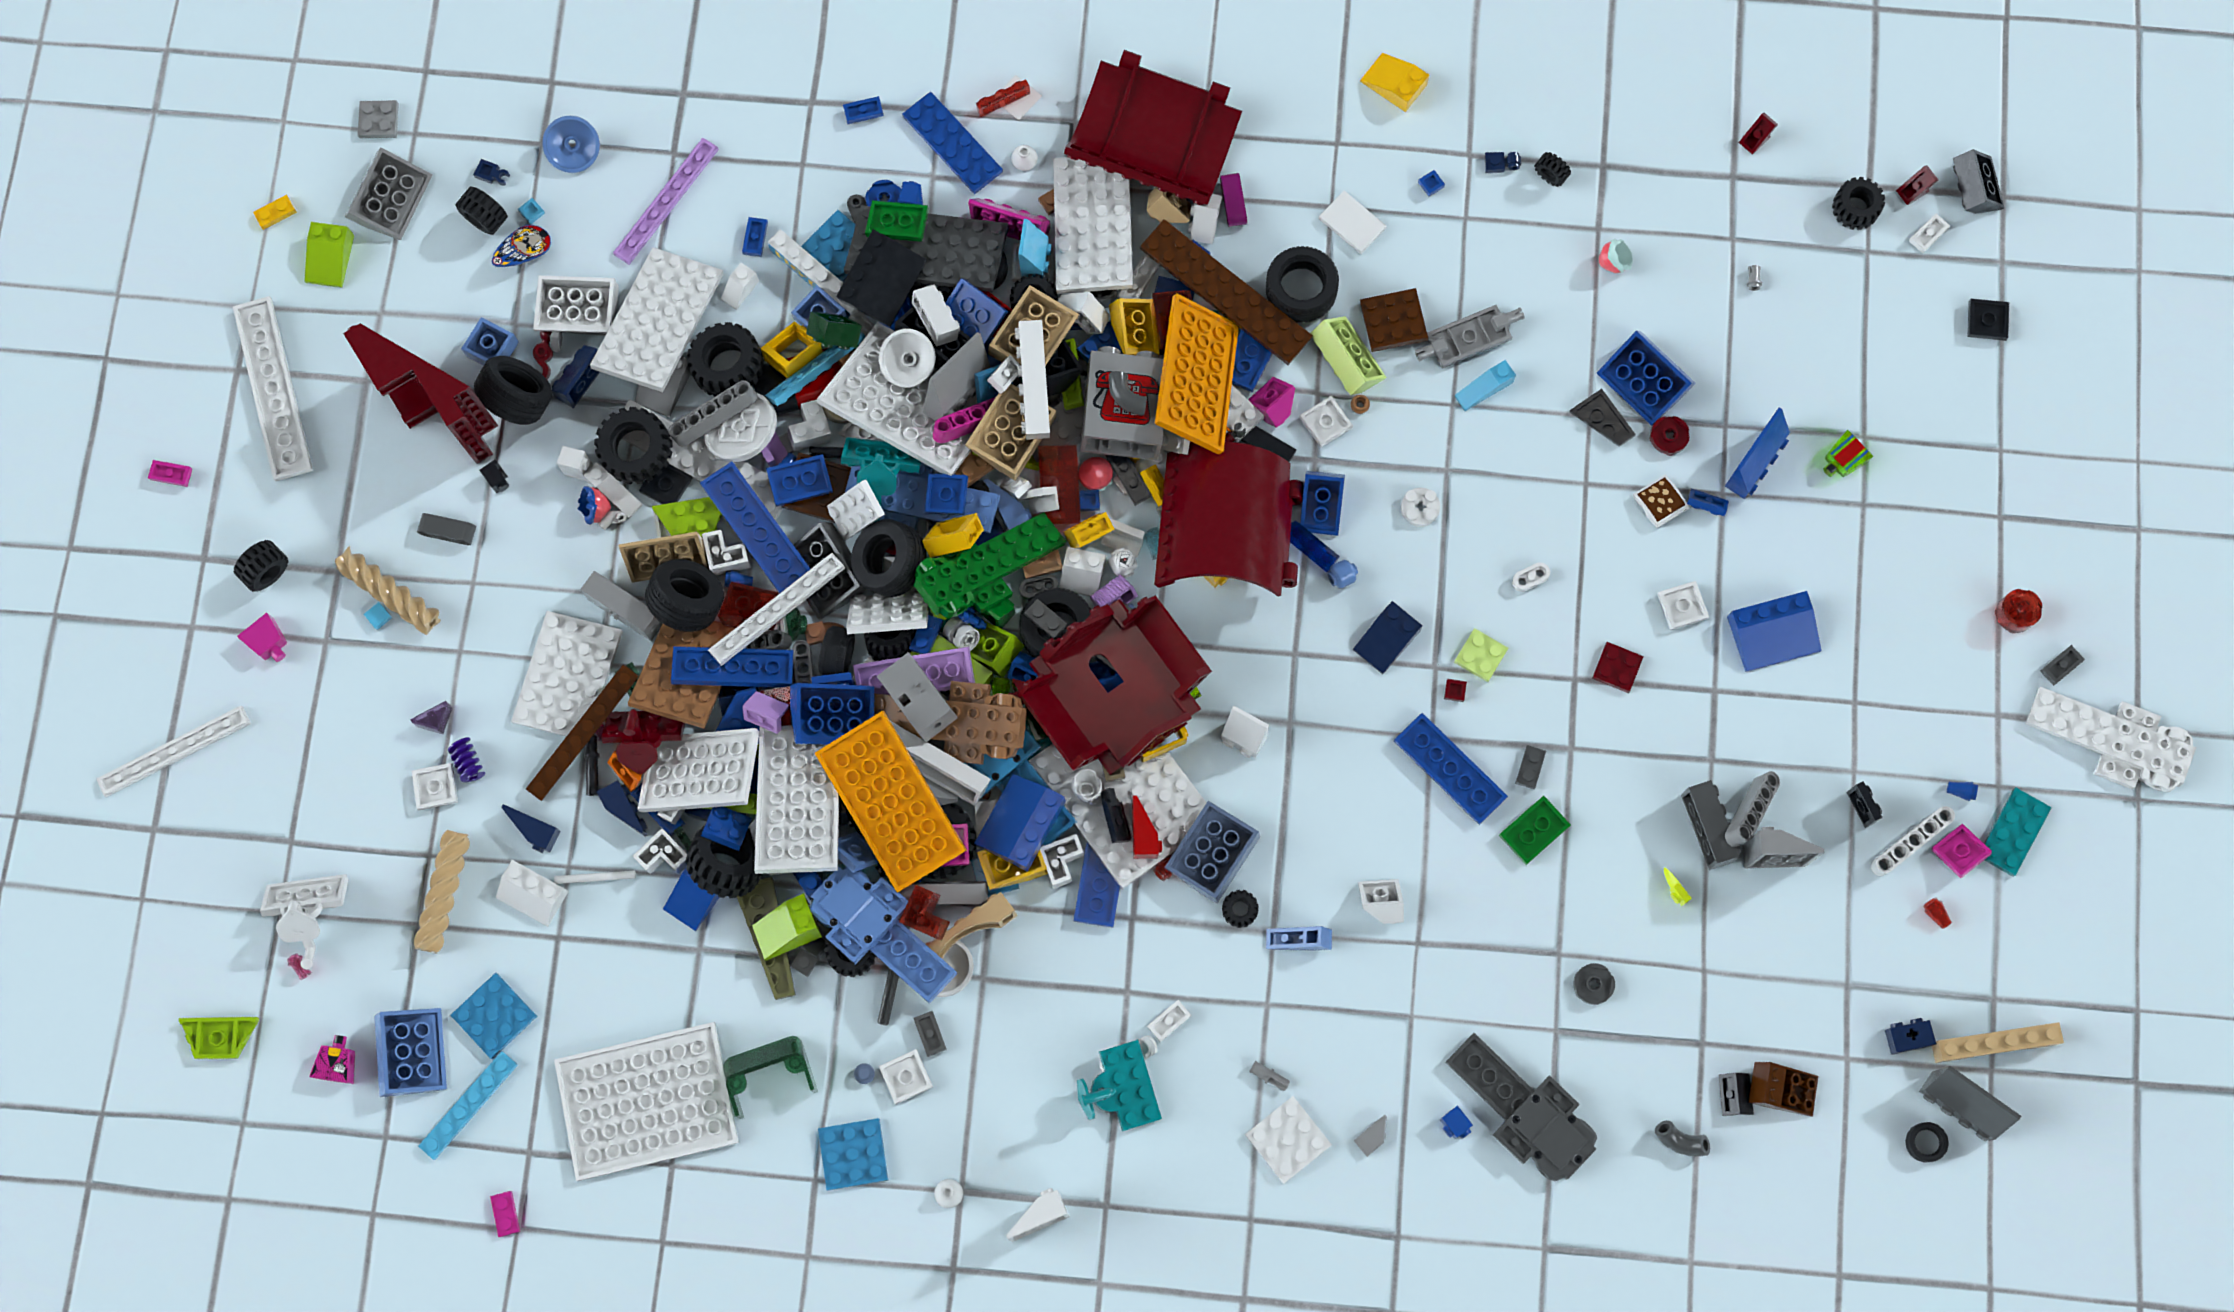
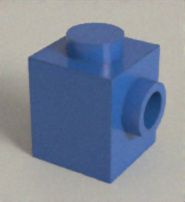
[1440,1105,1473,1139]

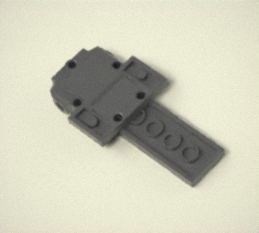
[1445,1033,1597,1181]

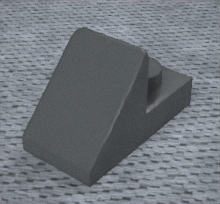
[790,938,826,977]

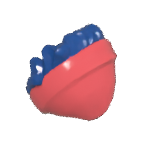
[577,486,611,525]

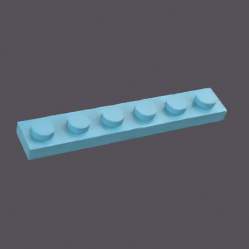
[765,332,865,406]
[418,1051,518,1160]

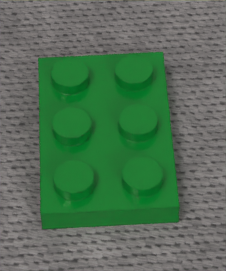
[865,200,929,242]
[1499,795,1571,865]

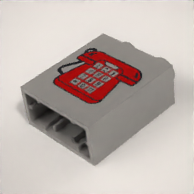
[1080,346,1164,460]

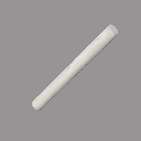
[554,870,636,884]

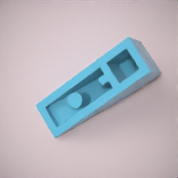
[1455,360,1516,411]

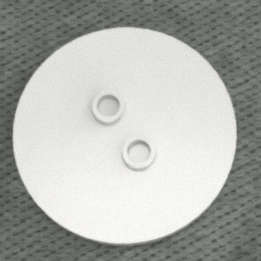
[704,393,777,462]

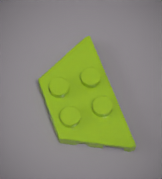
[652,497,722,538]
[179,1017,259,1059]

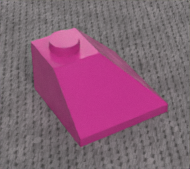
[1248,377,1295,428]

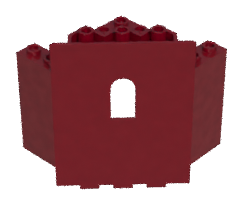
[1018,595,1212,775]

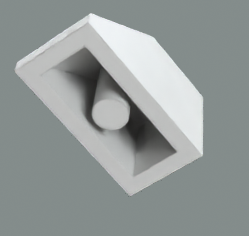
[721,263,759,310]

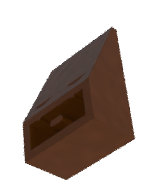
[1748,1062,1819,1117]

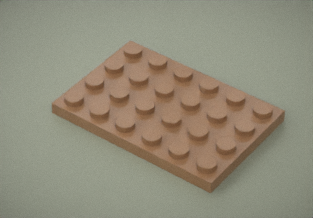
[628,621,737,729]

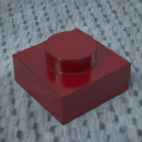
[1444,679,1467,702]

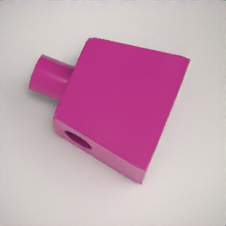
[237,613,287,662]

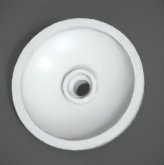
[879,329,936,388]
[925,938,974,997]

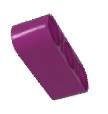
[1220,173,1247,227]

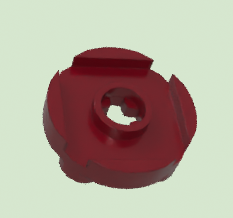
[1649,416,1690,456]

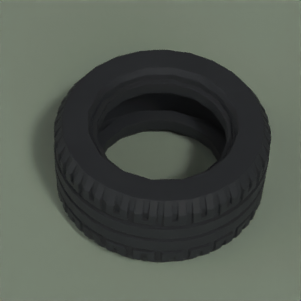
[1266,246,1339,323]
[474,356,552,425]

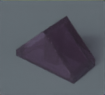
[410,701,453,734]

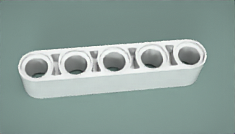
[1871,806,1955,876]

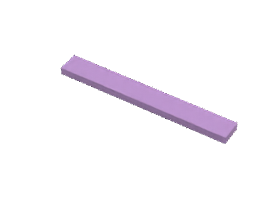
[613,138,719,265]

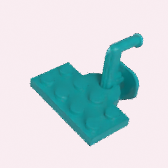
[841,437,921,523]
[1077,1040,1162,1131]

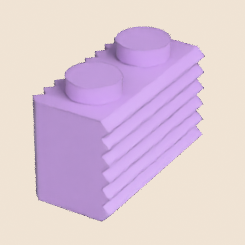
[1090,575,1138,607]

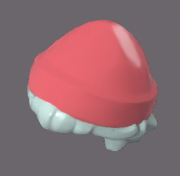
[1599,239,1633,273]
[1078,457,1113,491]

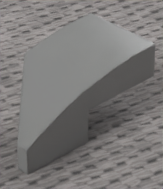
[550,332,563,352]
[1354,1115,1387,1157]

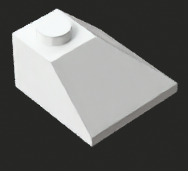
[1358,879,1404,924]

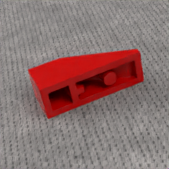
[1132,795,1162,859]

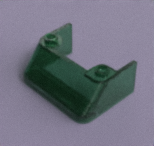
[724,1036,818,1119]

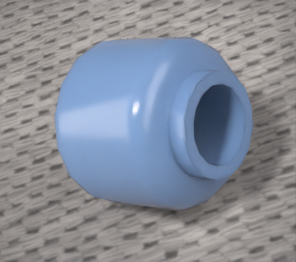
[1327,560,1358,589]

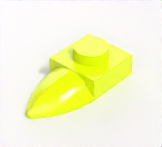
[1663,867,1692,906]

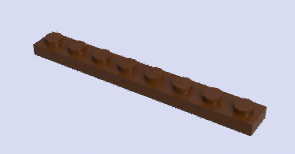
[526,664,639,801]

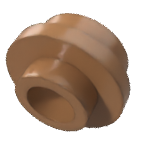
[1351,395,1370,414]

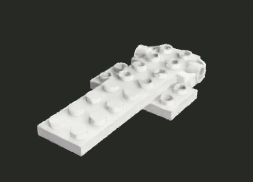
[2025,687,2196,792]

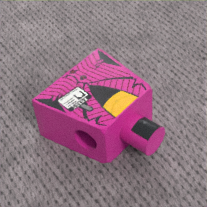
[309,1035,355,1084]

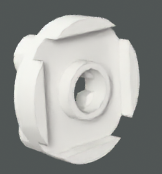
[1401,488,1440,527]

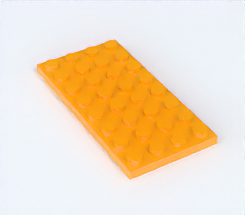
[1155,293,1239,455]
[815,711,967,893]

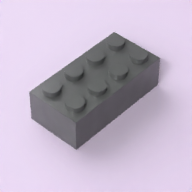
[1681,780,1741,870]

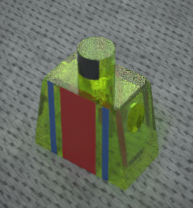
[1823,430,1873,477]

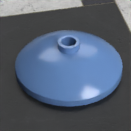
[542,115,600,173]

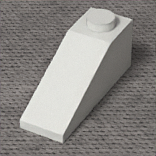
[583,462,643,519]

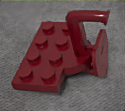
[601,709,685,775]

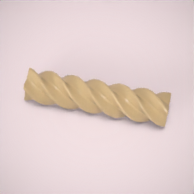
[335,546,441,635]
[414,830,470,954]

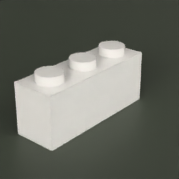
[912,284,960,346]

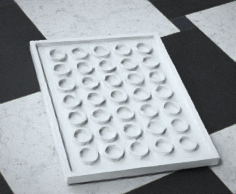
[817,322,977,476]
[1029,743,1206,890]
[554,1022,739,1181]

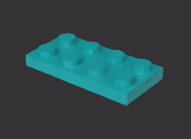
[1984,787,2052,877]

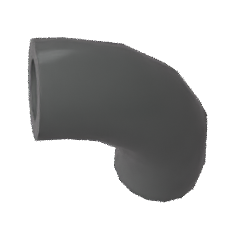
[1108,371,1147,416]
[1655,1120,1710,1156]

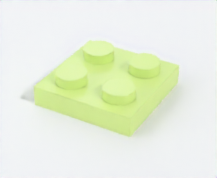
[1454,628,1508,682]

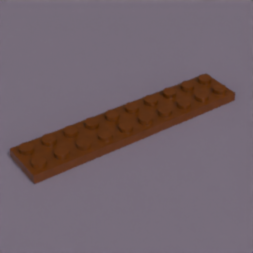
[1140,219,1313,366]

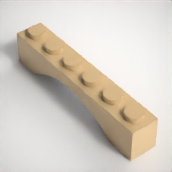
[926,892,1017,959]
[1932,1022,2064,1063]

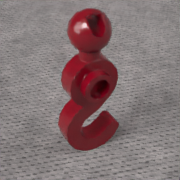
[533,331,553,380]

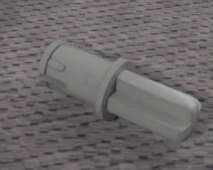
[1250,1061,1290,1091]

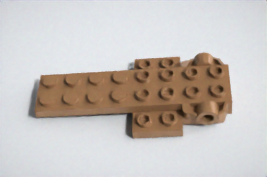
[874,681,1027,764]

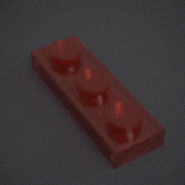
[976,79,1031,117]

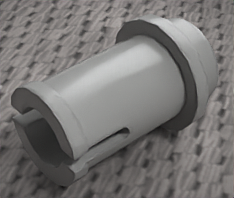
[1747,265,1762,291]

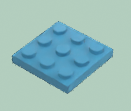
[801,210,856,283]
[450,973,538,1059]
[818,1118,888,1191]

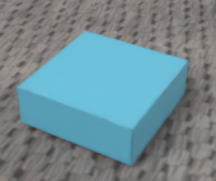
[518,198,545,225]
[364,602,392,630]

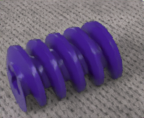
[448,737,485,782]

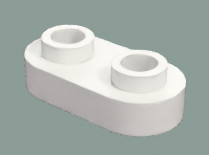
[1512,563,1550,592]

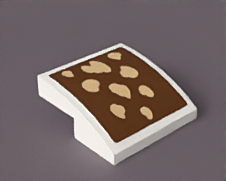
[1633,475,1689,528]

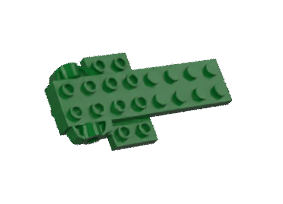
[914,512,1066,619]

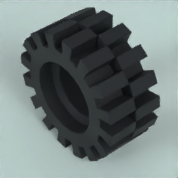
[1534,152,1571,187]
[1222,890,1259,928]

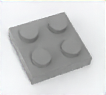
[358,100,399,138]

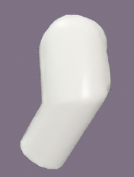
[598,511,627,530]

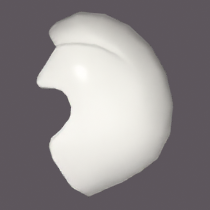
[1072,769,1102,802]

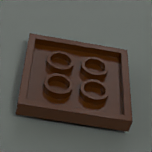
[1360,288,1428,352]
[781,452,852,523]

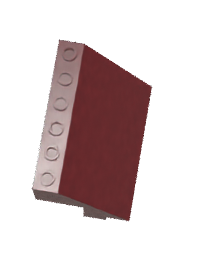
[343,323,498,464]

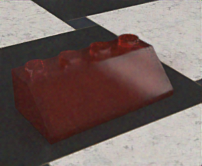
[1038,444,1081,524]

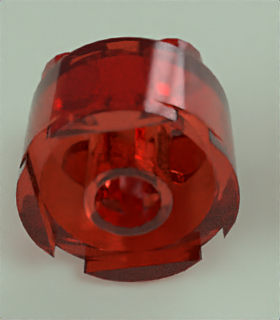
[1995,589,2043,633]

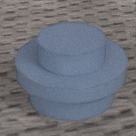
[854,1063,875,1084]

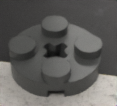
[1573,963,1615,1005]

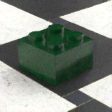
[806,312,862,350]

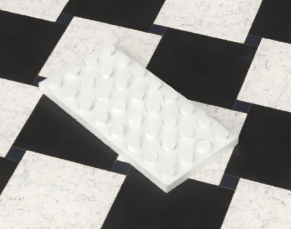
[1053,157,1133,294]
[590,247,723,392]
[754,725,839,874]

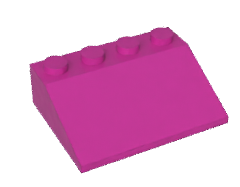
[968,198,1051,240]

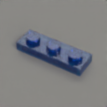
[1290,520,1340,573]

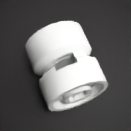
[943,617,980,651]

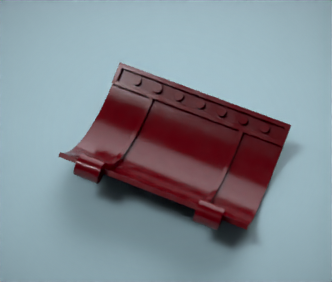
[1063,49,1242,205]
[1154,442,1304,597]

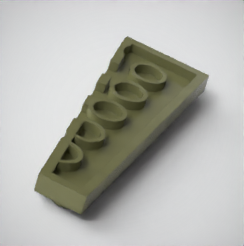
[737,877,796,1000]

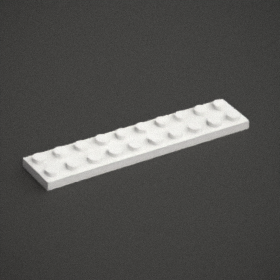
[233,296,313,481]
[622,399,783,520]

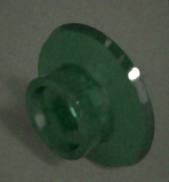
[786,608,807,641]

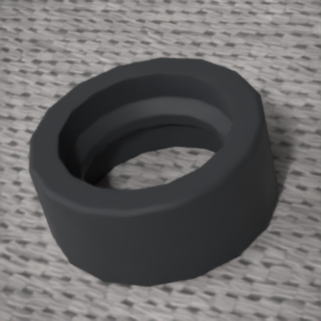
[1905,1122,1949,1163]

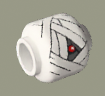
[1109,548,1138,578]

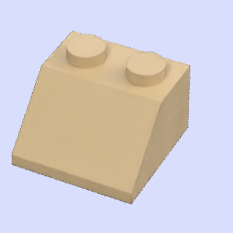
[1147,187,1191,223]

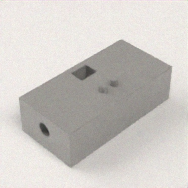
[580,571,663,641]
[877,652,958,742]

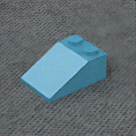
[1018,219,1052,279]

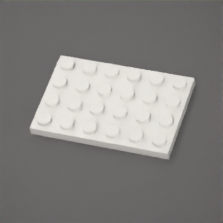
[511,611,623,737]
[638,728,760,813]

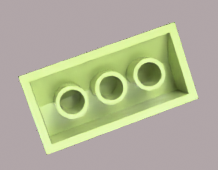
[1310,316,1387,395]

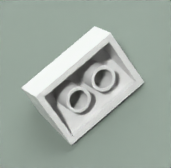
[496,860,568,927]

